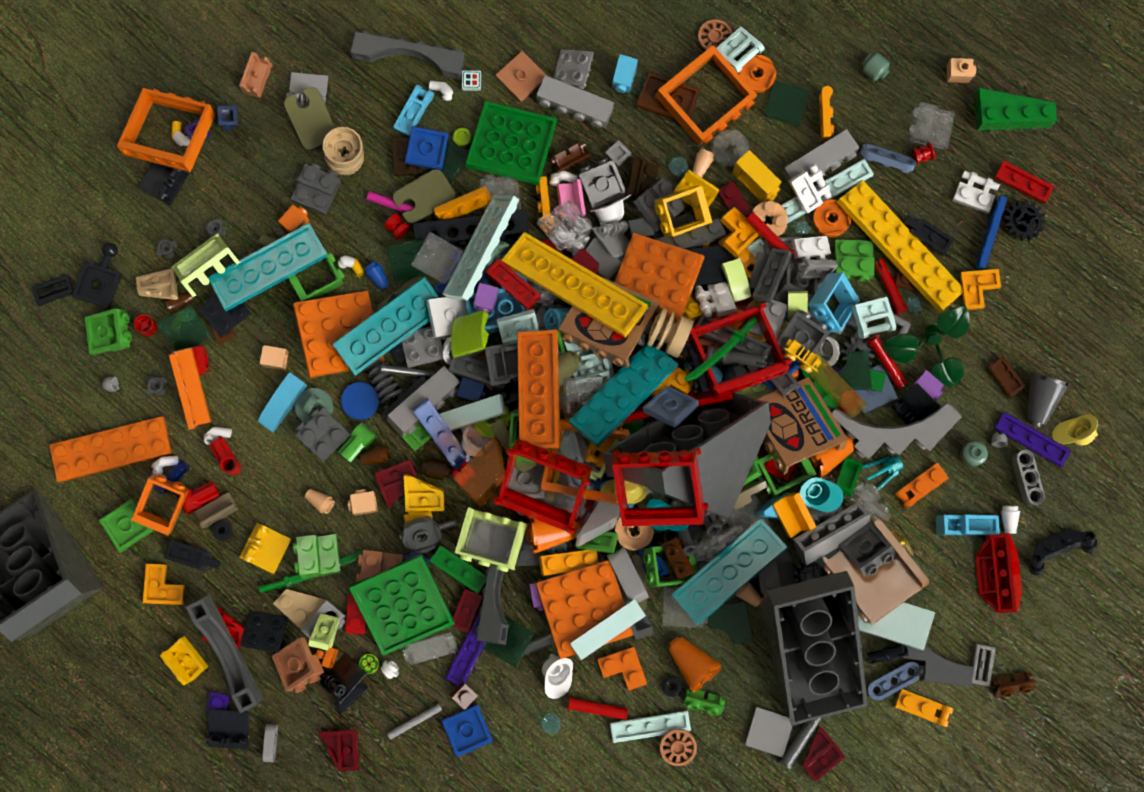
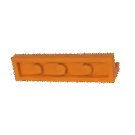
[169,347,211,430]

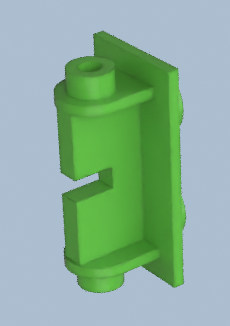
[683,689,725,716]

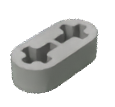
[263,724,278,763]

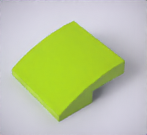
[451,310,489,358]

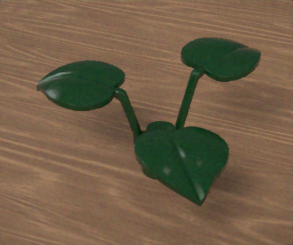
[882,304,970,387]

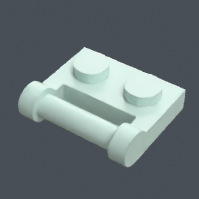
[716,27,765,72]
[852,297,896,339]

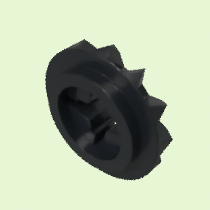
[794,562,825,583]

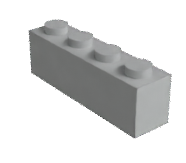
[536,75,614,128]
[782,129,859,186]
[387,366,460,437]
[793,502,871,566]

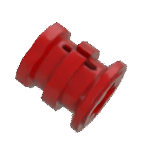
[912,142,935,165]

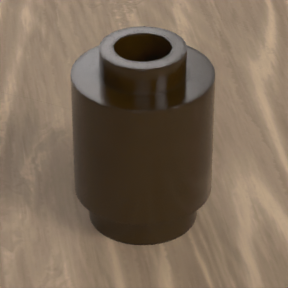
[421,458,451,481]

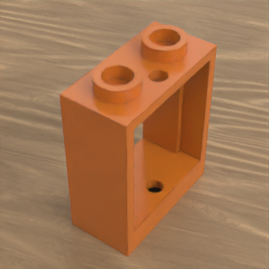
[131,474,189,536]

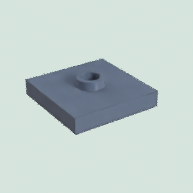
[848,364,898,414]
[643,386,699,428]

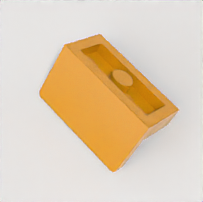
[772,492,816,538]

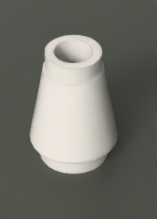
[1000,505,1020,534]

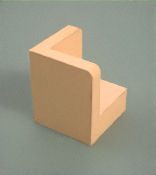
[260,345,289,371]

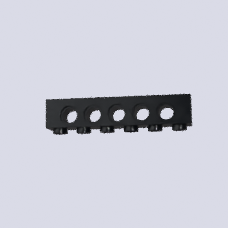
[413,210,529,252]

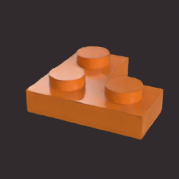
[597,647,647,691]

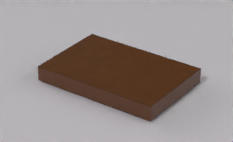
[636,72,701,121]

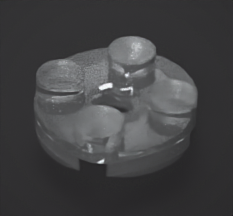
[711,130,749,168]

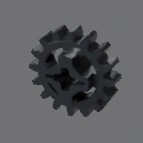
[1003,200,1046,242]

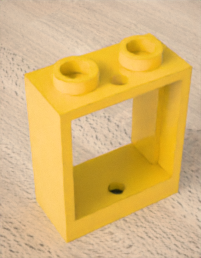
[732,150,781,203]
[655,186,712,237]

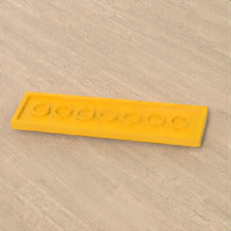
[837,180,963,313]
[501,232,648,338]

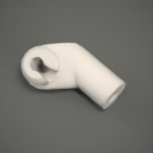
[429,80,453,101]
[549,170,578,187]
[203,427,232,445]
[151,456,178,474]

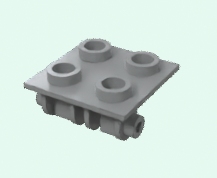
[553,49,594,90]
[286,72,329,108]
[592,221,630,258]
[402,327,443,368]

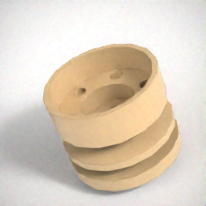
[323,127,364,175]
[647,308,694,358]

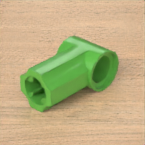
[338,423,377,463]

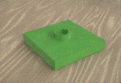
[99,499,154,553]

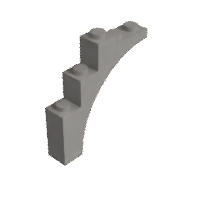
[832,402,962,459]

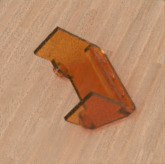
[454,437,506,508]

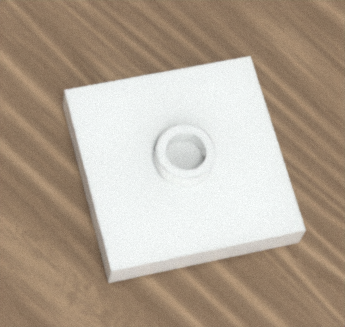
[426,297,468,338]

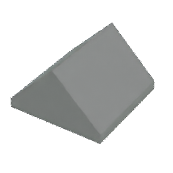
[585,237,624,280]

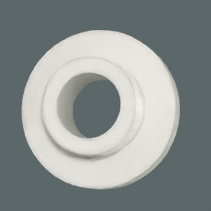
[381,660,399,679]

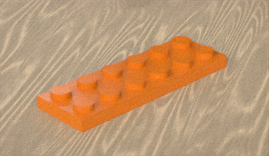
[517,330,560,449]
[49,416,173,483]

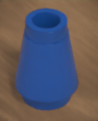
[364,261,389,290]

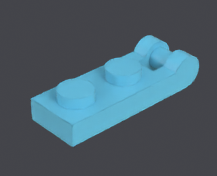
[393,84,434,137]

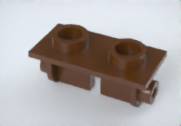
[550,141,590,173]
[661,536,695,580]
[992,672,1036,698]

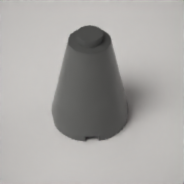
[1027,373,1069,427]

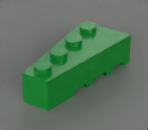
[974,88,1057,131]

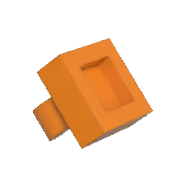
[315,647,339,668]

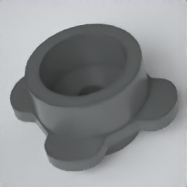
[205,219,227,239]
[156,238,177,259]
[147,376,167,396]

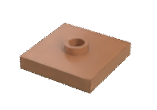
[495,51,547,103]

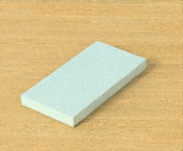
[857,603,935,651]

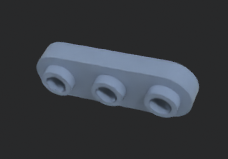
[860,144,916,173]
[867,662,921,700]

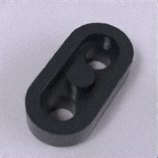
[334,682,369,715]

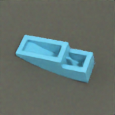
[258,372,307,432]
[936,515,1000,536]

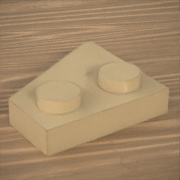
[136,268,178,300]
[273,589,326,629]

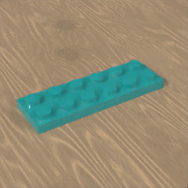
[208,223,328,311]
[331,277,439,376]
[569,344,678,447]
[672,518,788,626]

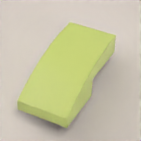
[721,258,751,303]
[788,291,808,323]

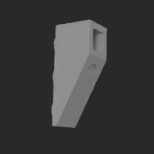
[575,501,621,547]

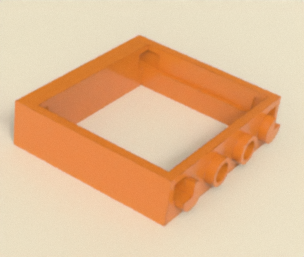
[655,45,757,146]
[117,88,216,172]
[541,418,632,505]

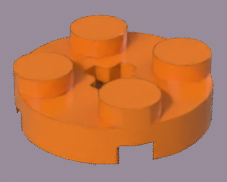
[739,55,777,93]
[813,199,851,238]

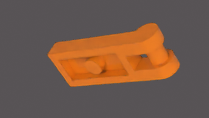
[895,463,949,509]

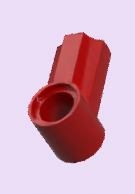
[209,437,242,476]
[178,481,220,515]

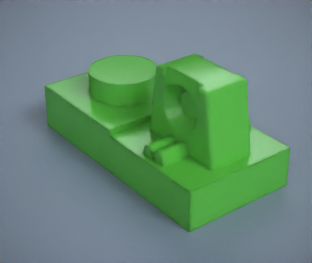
[576,532,618,554]

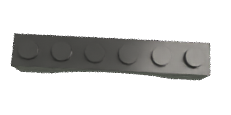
[351,31,466,80]
[476,525,523,645]
[186,594,264,713]

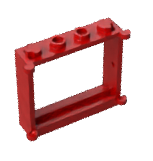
[688,303,792,400]
[493,439,592,534]
[611,448,709,526]

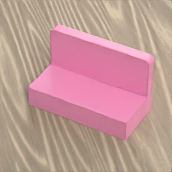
[556,179,586,222]

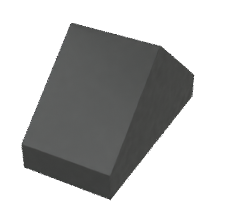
[603,393,771,518]
[0,488,104,642]
[758,571,868,726]

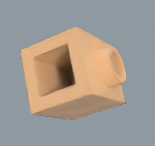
[947,58,976,83]
[348,489,378,516]

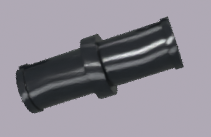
[867,644,909,665]

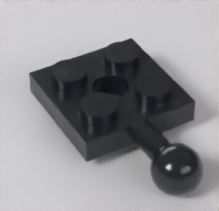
[72,243,122,309]

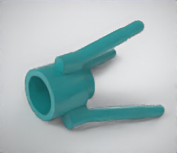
[862,455,903,495]

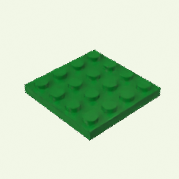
[466,101,557,185]
[349,554,455,656]

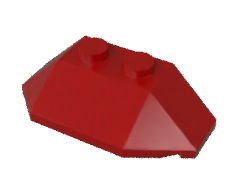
[975,533,1022,613]

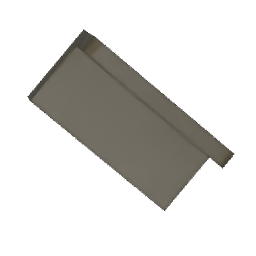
[194,492,239,529]

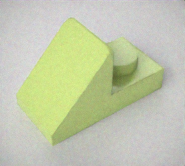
[308,613,340,650]

